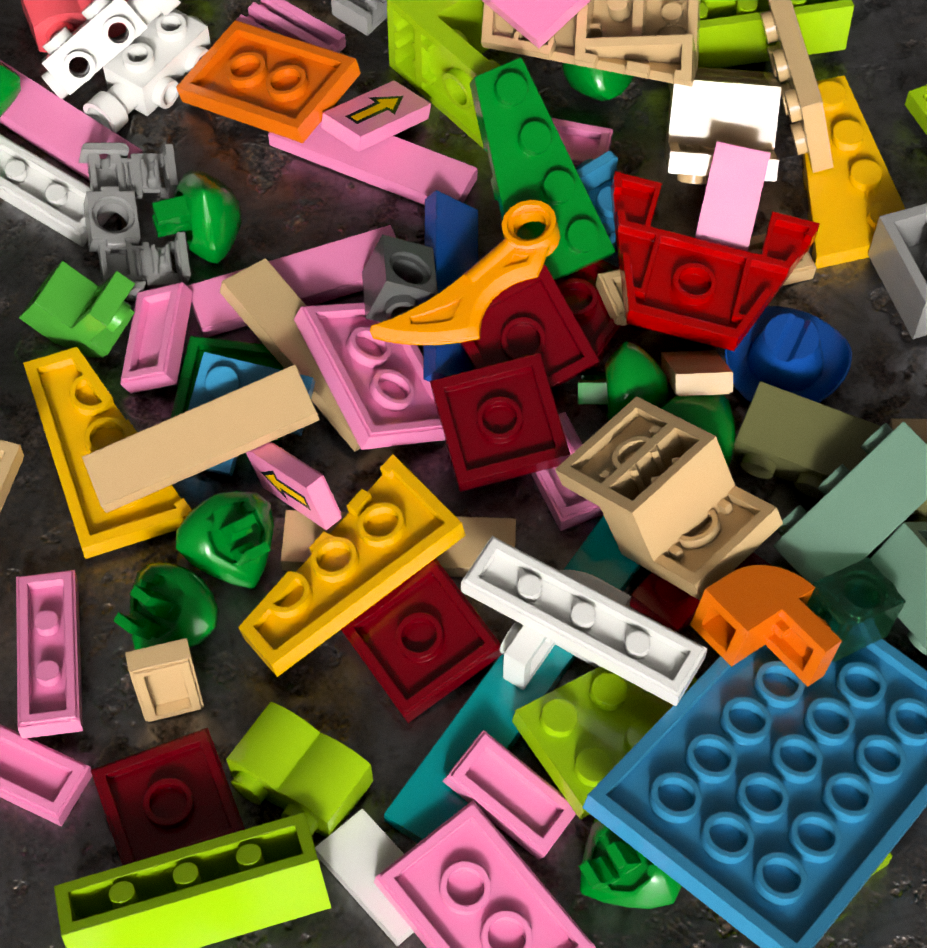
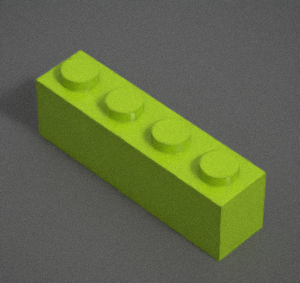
[698,0,854,68]
[54,812,331,948]

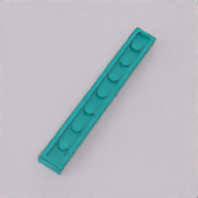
[384,515,642,843]

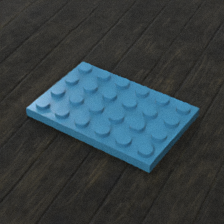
[583,591,927,948]

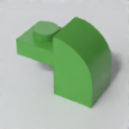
[19,260,135,358]

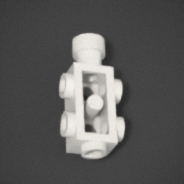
[41,0,181,99]
[83,9,211,133]

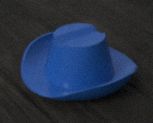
[725,305,852,403]

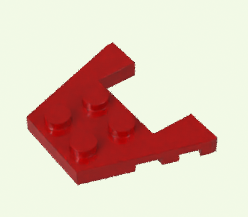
[611,171,820,351]

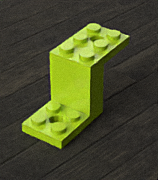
[387,0,500,149]

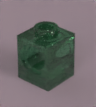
[806,558,906,662]

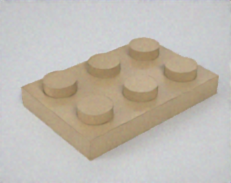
[760,0,834,173]

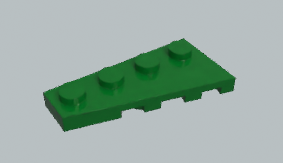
[470,57,616,281]

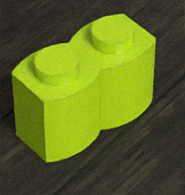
[226,702,374,838]

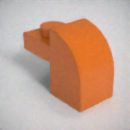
[690,565,842,687]

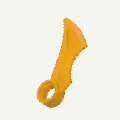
[370,200,561,345]

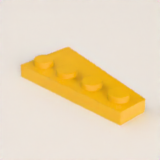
[796,75,905,269]
[23,347,192,559]
[238,454,466,677]

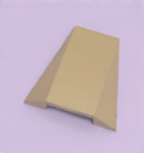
[481,0,701,87]

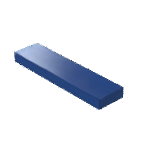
[423,190,478,382]

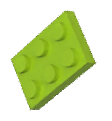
[512,666,697,819]

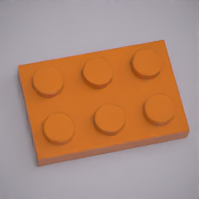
[176,20,361,143]

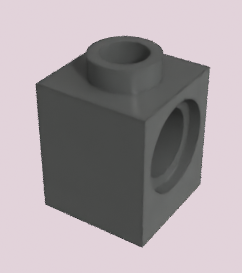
[362,234,438,322]

